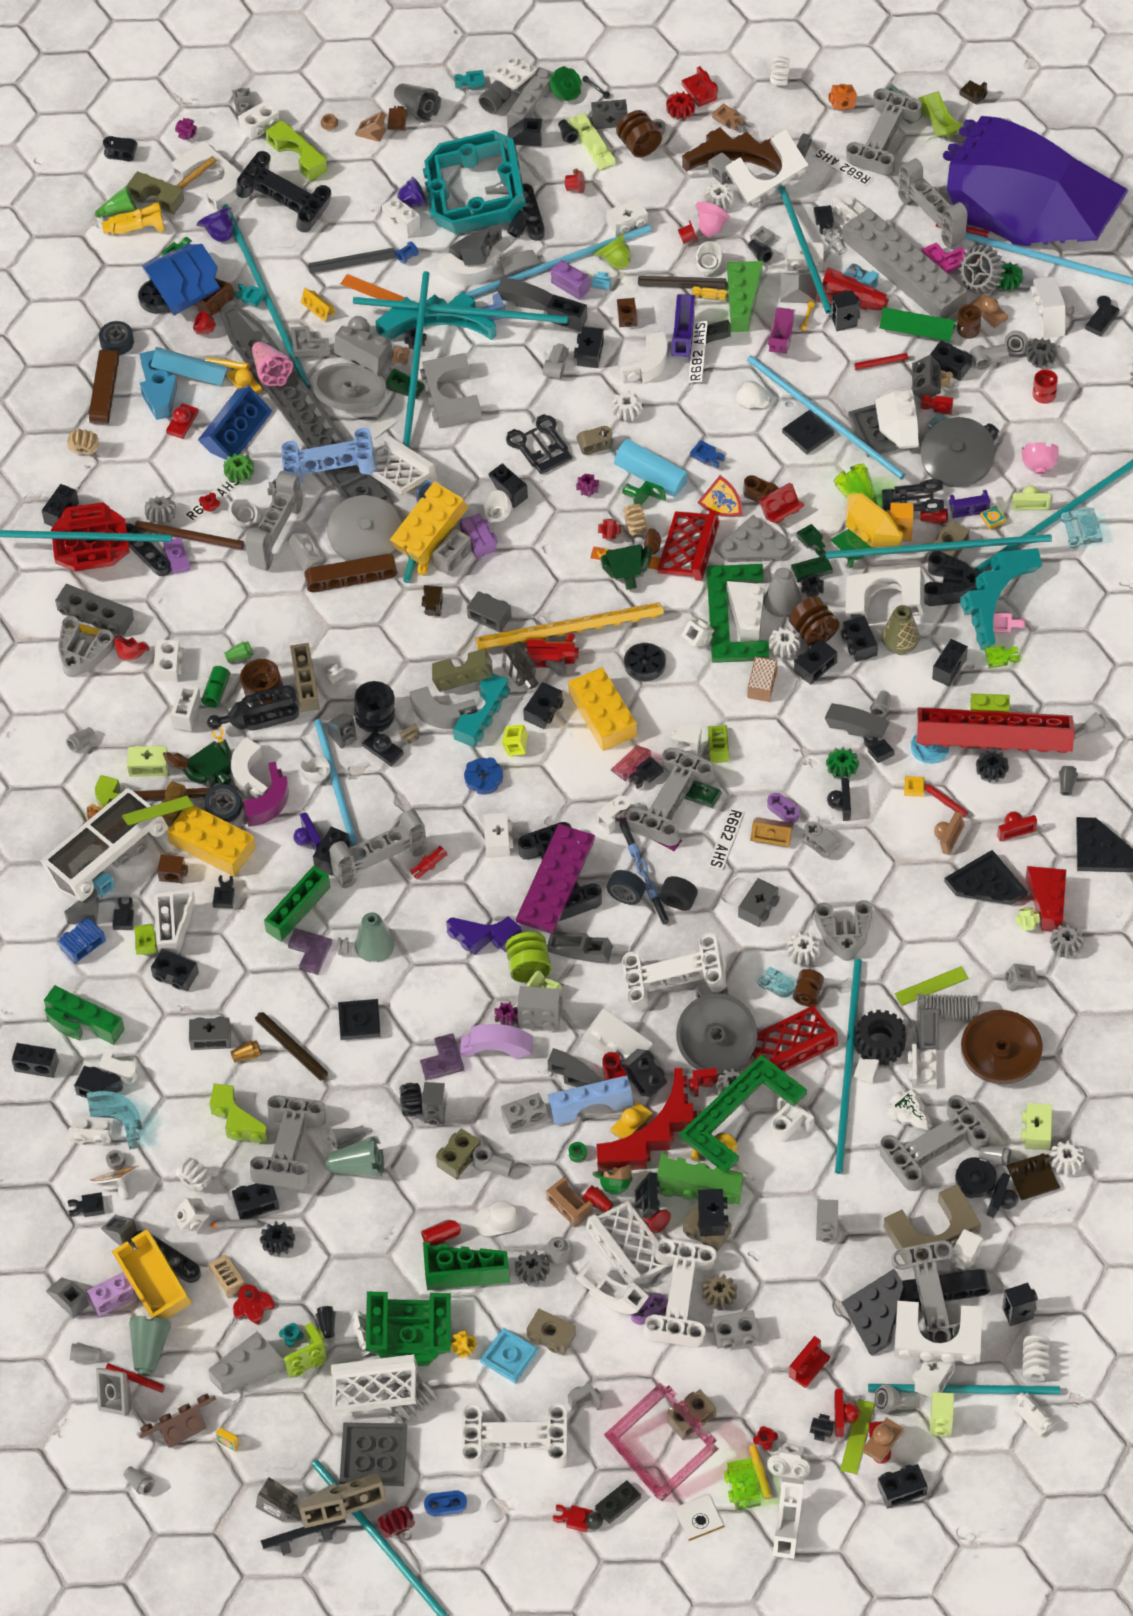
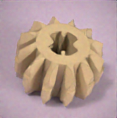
[67,429,99,455]
[623,504,647,536]

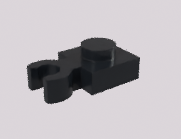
[813,205,834,234]
[863,737,894,763]
[629,756,664,789]
[212,875,235,909]
[112,897,135,930]
[67,1192,105,1217]

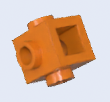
[828,84,857,110]

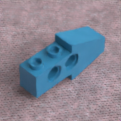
[139,350,177,420]

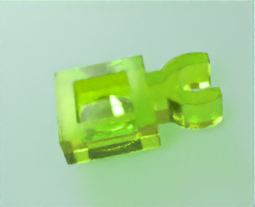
[985,646,1020,668]

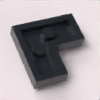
[635,1172,660,1219]

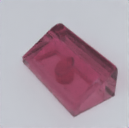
[611,745,651,781]

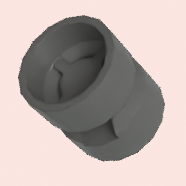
[478,81,511,114]

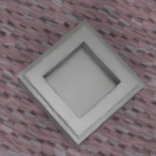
[750,226,775,245]

